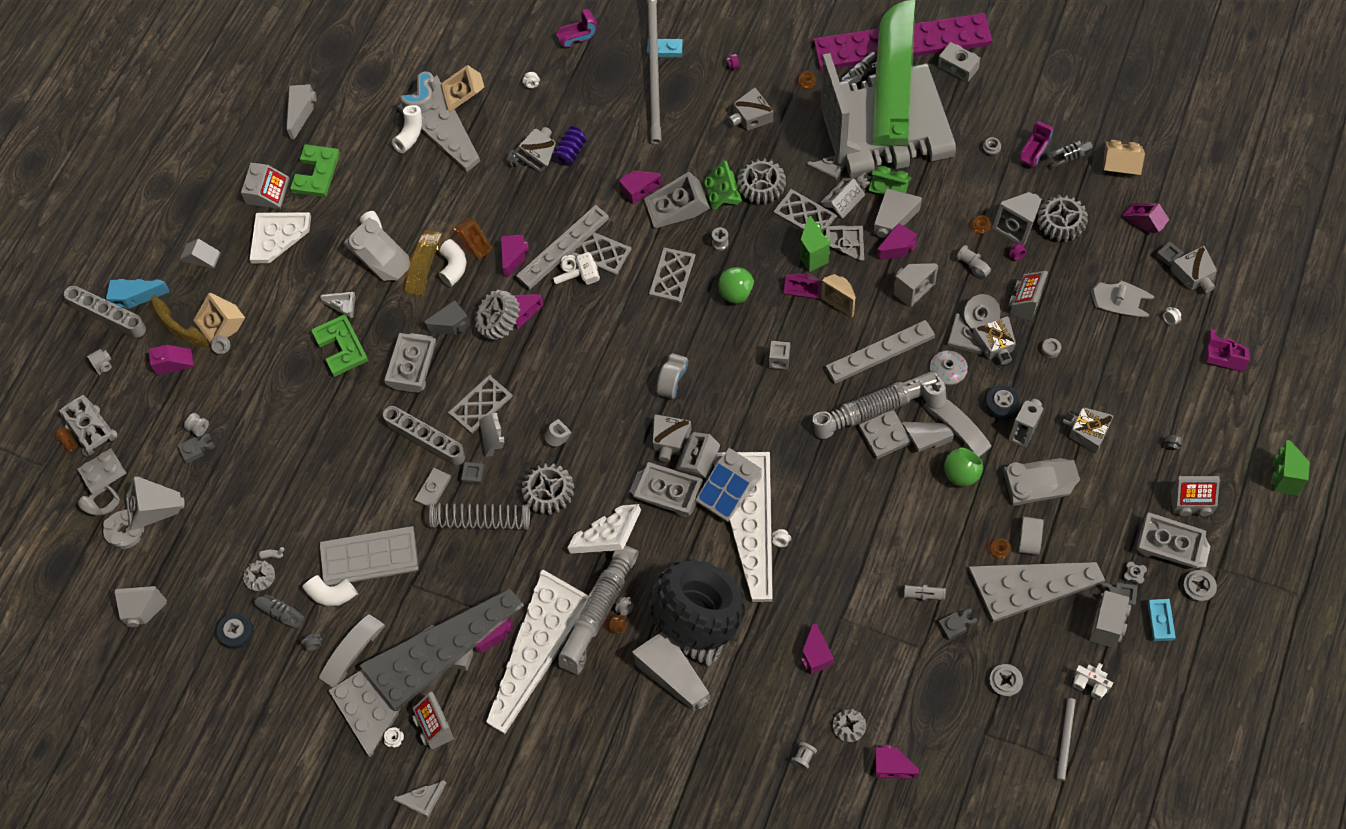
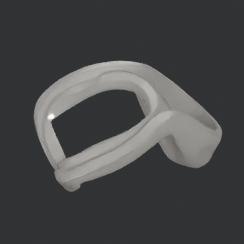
[78,485,120,516]

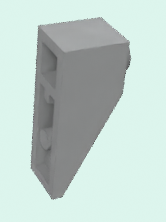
[287,85,317,139]

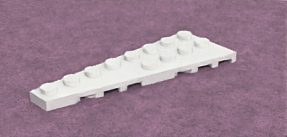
[714,452,772,602]
[487,570,591,735]

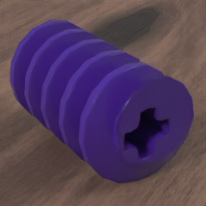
[552,126,587,165]

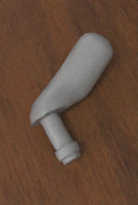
[259,547,284,559]

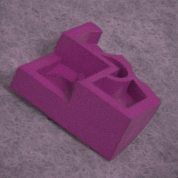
[1206,329,1249,372]

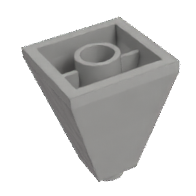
[992,192,1042,245]
[126,477,185,530]

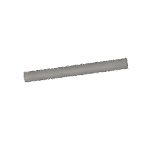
[1057,698,1076,781]

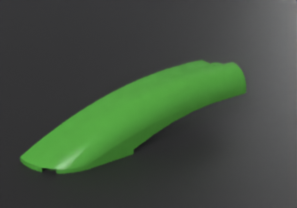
[872,0,915,145]

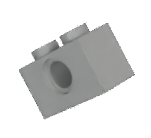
[938,42,981,83]

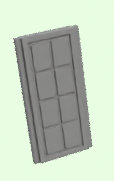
[320,526,419,586]

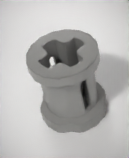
[712,227,729,251]
[791,742,817,770]

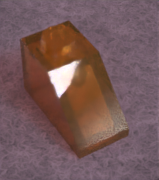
[453,217,494,260]

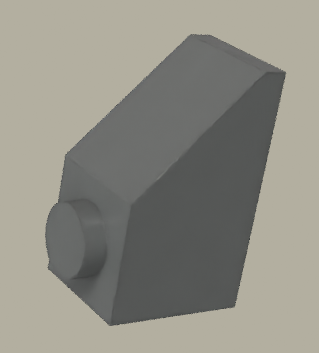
[424,301,470,335]

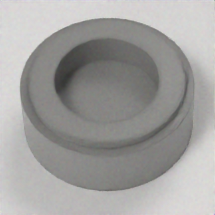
[1041,338,1061,358]

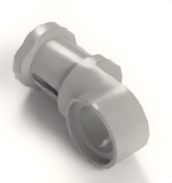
[956,245,991,279]

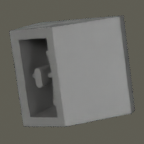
[675,432,720,479]

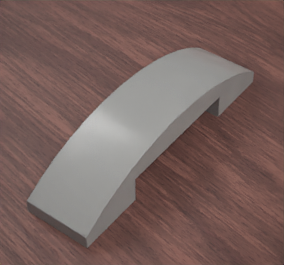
[923,400,991,457]
[319,614,385,688]

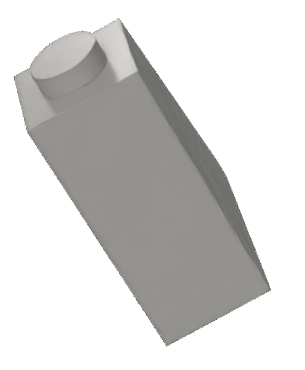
[873,189,922,238]

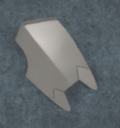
[1090,281,1154,317]

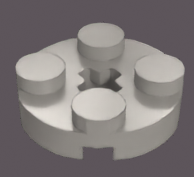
[103,509,144,549]

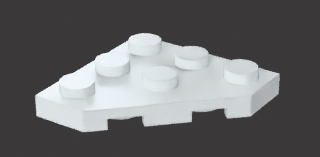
[250,213,311,263]
[568,504,641,554]

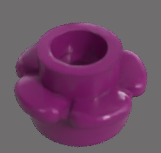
[727,53,740,71]
[1009,244,1027,261]

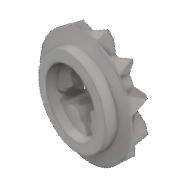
[243,560,275,591]
[1183,570,1217,602]
[990,664,1023,697]
[833,709,866,742]

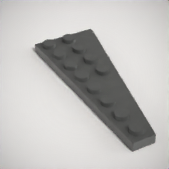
[360,589,524,711]

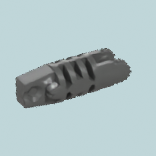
[841,52,877,87]
[1047,140,1093,168]
[254,595,304,628]

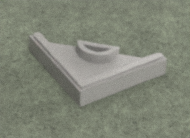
[807,156,846,180]
[320,292,356,318]
[948,313,983,355]
[393,780,447,817]

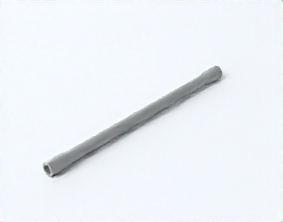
[647,0,661,144]

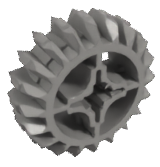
[737,158,786,205]
[1037,194,1088,242]
[474,290,520,340]
[521,463,574,515]

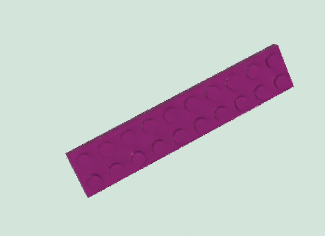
[814,13,992,71]

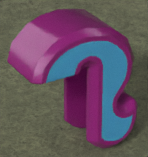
[556,9,598,47]
[1019,121,1053,168]

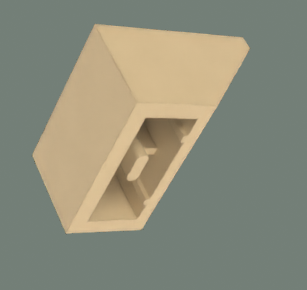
[1103,140,1145,175]

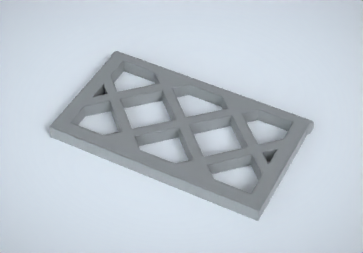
[773,189,837,234]
[569,232,632,275]
[649,248,696,303]
[448,375,513,434]

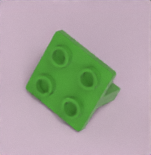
[704,160,742,210]
[869,166,912,195]

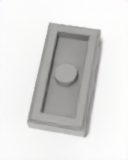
[415,468,451,509]

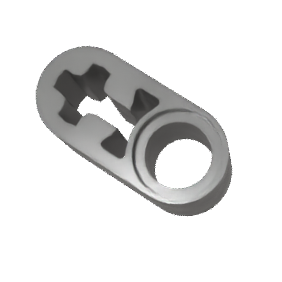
[1019,516,1043,555]

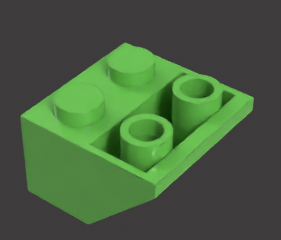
[800,216,831,272]
[1271,440,1310,496]

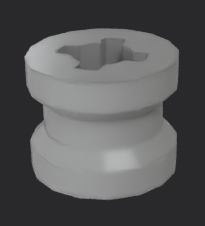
[184,413,209,437]

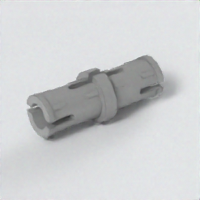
[904,585,946,601]

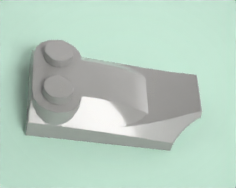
[343,217,412,282]
[384,333,436,392]
[1003,458,1080,506]
[629,462,703,517]
[1137,512,1211,568]

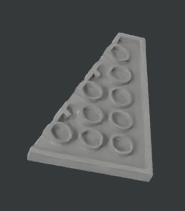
[329,625,434,757]

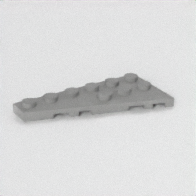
[397,75,480,172]
[968,562,1105,623]

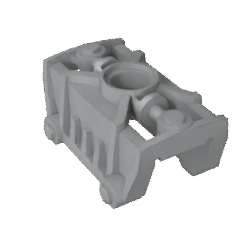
[59,395,118,457]

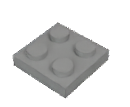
[859,410,911,459]
[78,448,126,494]

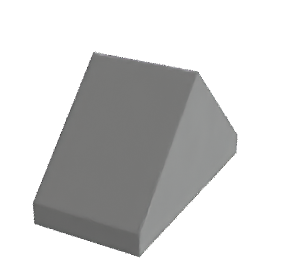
[180,239,221,268]

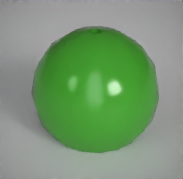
[718,267,754,304]
[944,448,983,487]

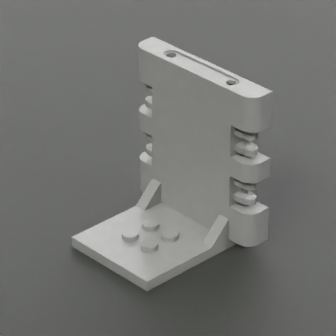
[820,53,956,178]

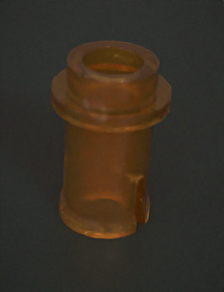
[55,428,78,452]

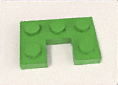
[290,144,340,197]
[312,315,368,377]

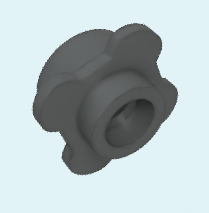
[301,634,323,651]

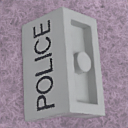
[821,178,865,219]

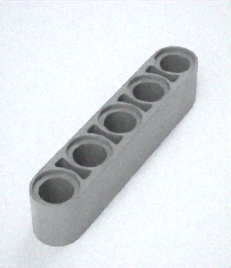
[64,286,146,338]
[383,406,465,465]

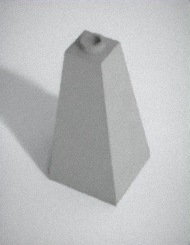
[632,631,710,711]

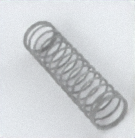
[429,503,530,530]

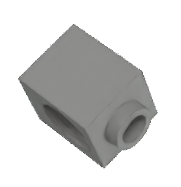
[769,341,790,370]

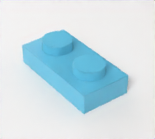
[647,39,683,57]
[1148,599,1175,641]

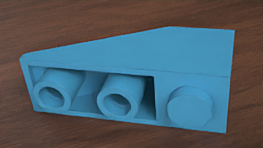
[106,279,169,308]

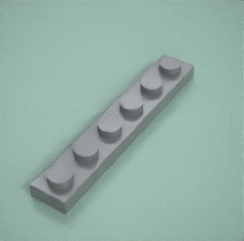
[516,205,609,290]
[826,320,935,384]

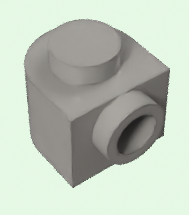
[87,349,112,375]
[544,419,571,446]

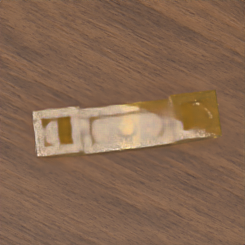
[405,229,444,296]
[152,295,210,347]

